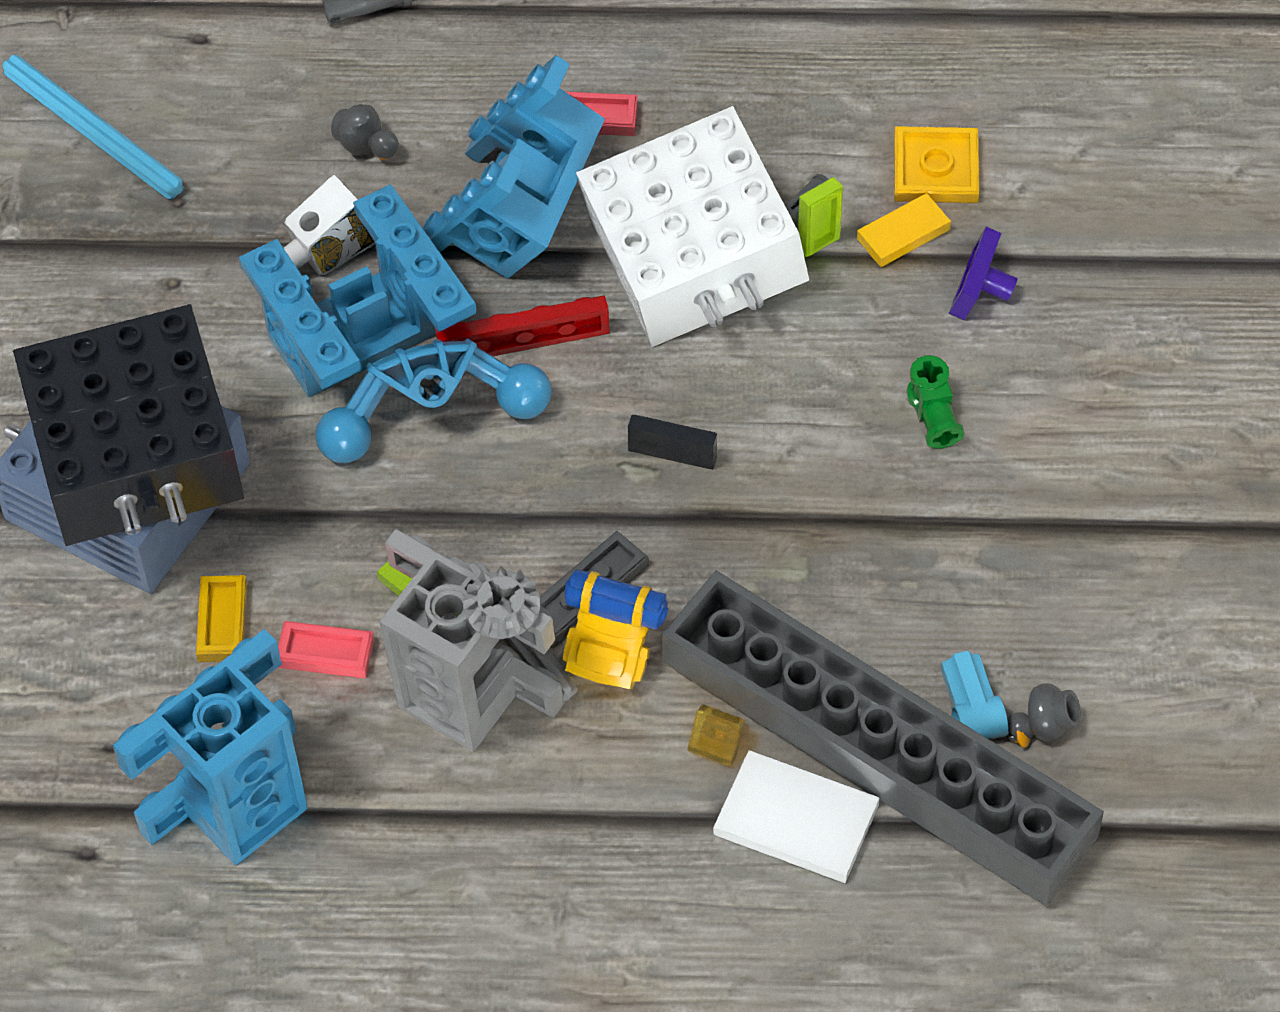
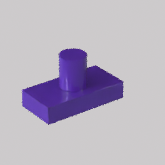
[948,226,1018,320]

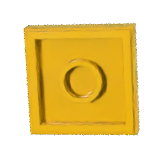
[894,126,979,203]

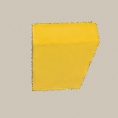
[857,193,951,267]
[196,575,247,662]

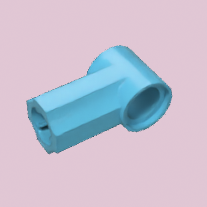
[941,651,1008,740]

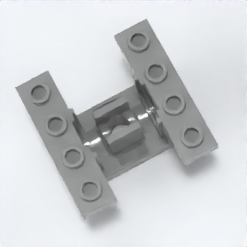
[379,529,564,752]

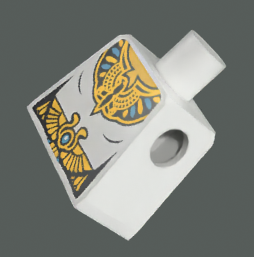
[284,175,375,275]

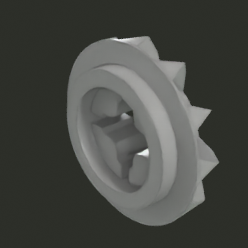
[463,566,541,639]

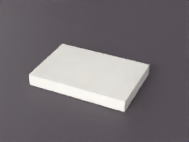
[713,750,879,883]

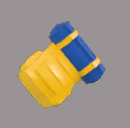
[563,569,669,690]

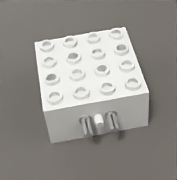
[576,106,809,347]

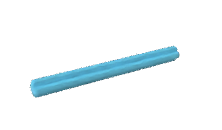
[2,55,184,200]

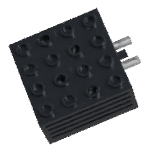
[13,304,244,546]

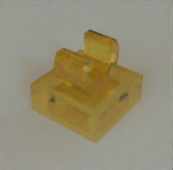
[687,704,745,767]

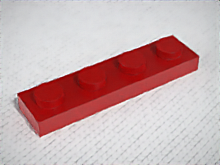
[435,295,610,356]

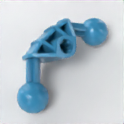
[315,338,552,463]

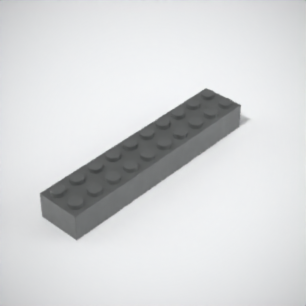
[662,570,1104,906]

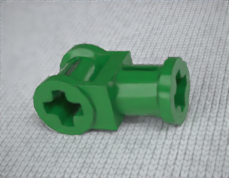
[906,355,965,449]

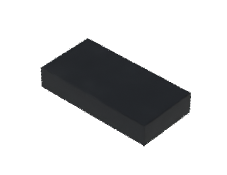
[628,414,717,470]

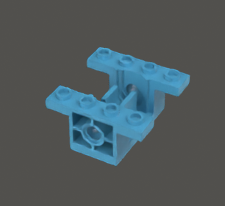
[423,55,605,279]
[239,184,477,398]
[113,629,308,866]

